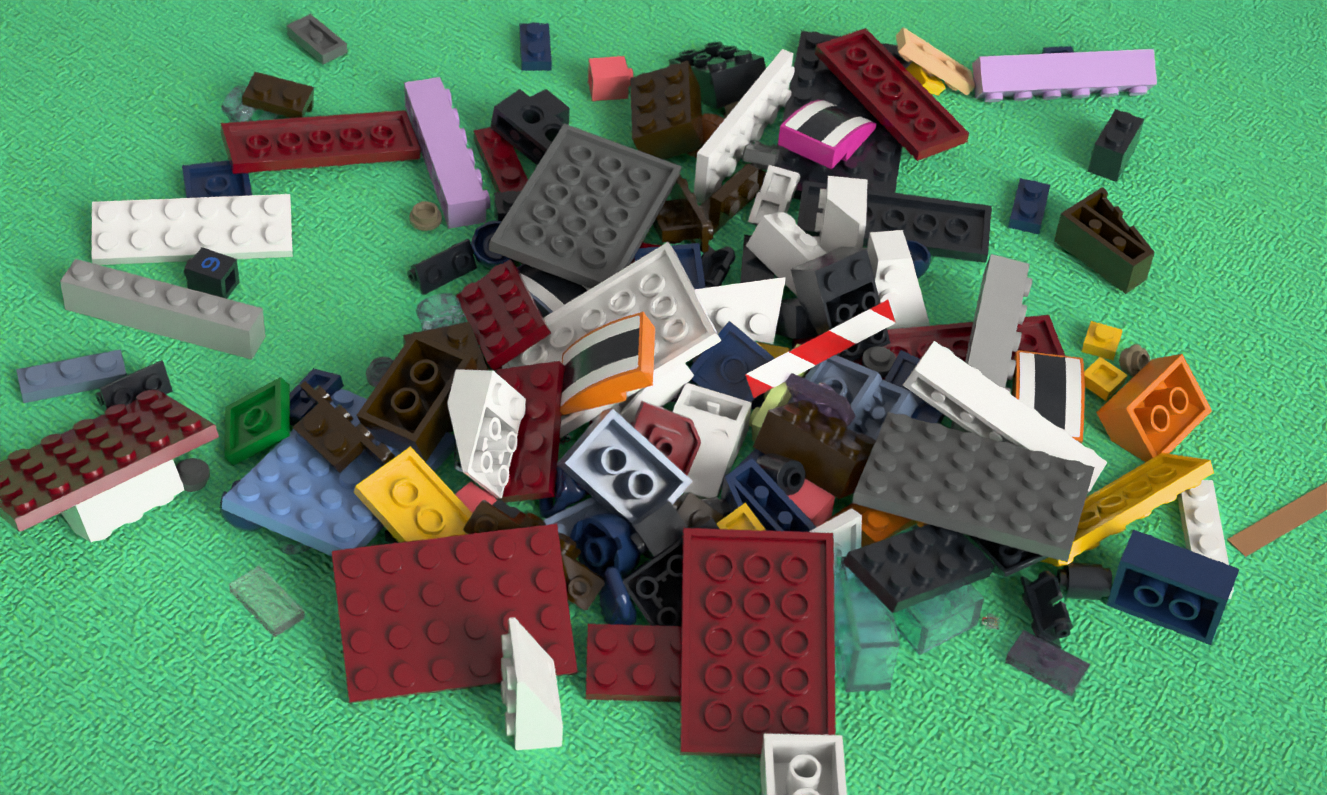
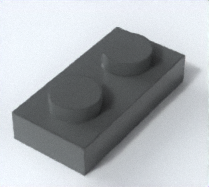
[286,14,347,65]

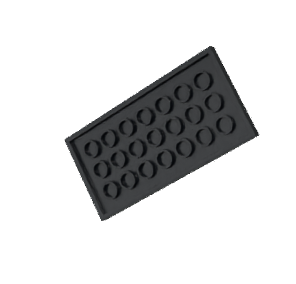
[775,31,913,200]

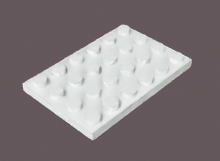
[502,242,721,438]

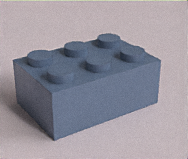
[556,408,692,524]

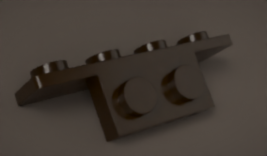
[688,163,767,243]
[653,175,713,252]
[293,381,396,473]
[463,500,606,610]

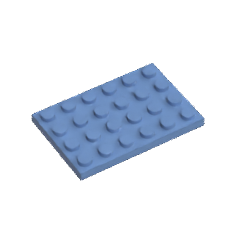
[222,389,457,556]

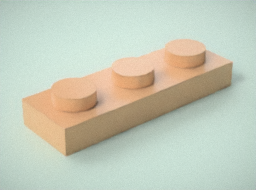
[896,27,975,96]

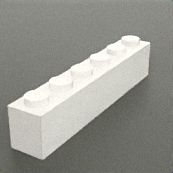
[903,341,1107,494]

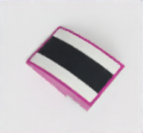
[778,100,876,169]

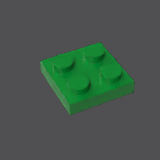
[224,377,290,466]

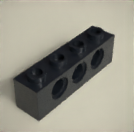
[490,89,563,166]

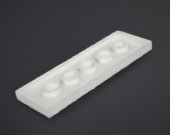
[694,49,795,204]
[92,194,293,265]

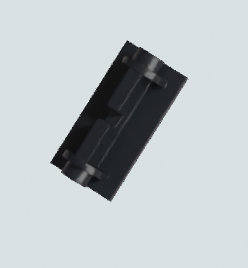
[407,239,477,295]
[701,246,736,288]
[95,360,173,410]
[1020,571,1072,649]

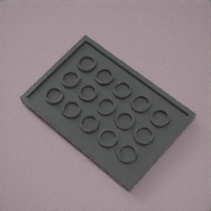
[489,123,682,289]
[852,412,1095,562]

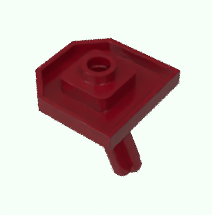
[629,400,702,475]

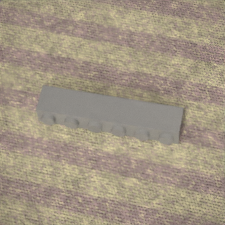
[951,254,1032,432]
[60,259,266,360]

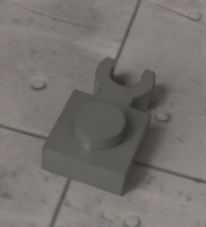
[743,141,780,170]

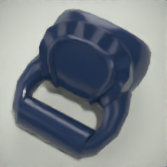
[539,465,587,519]
[598,566,637,625]

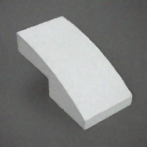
[748,165,800,225]

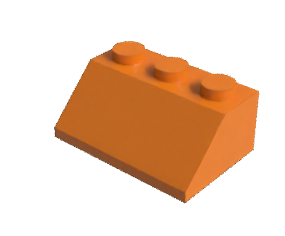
[1096,354,1212,462]

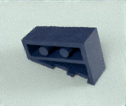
[721,458,817,532]

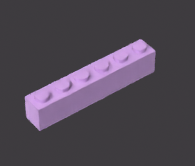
[972,49,1157,102]
[404,77,491,229]

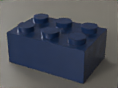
[1106,529,1239,645]

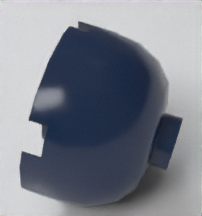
[570,513,640,585]

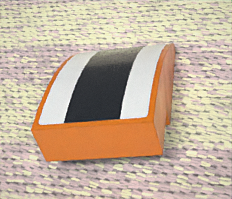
[560,312,655,415]
[1012,350,1085,444]

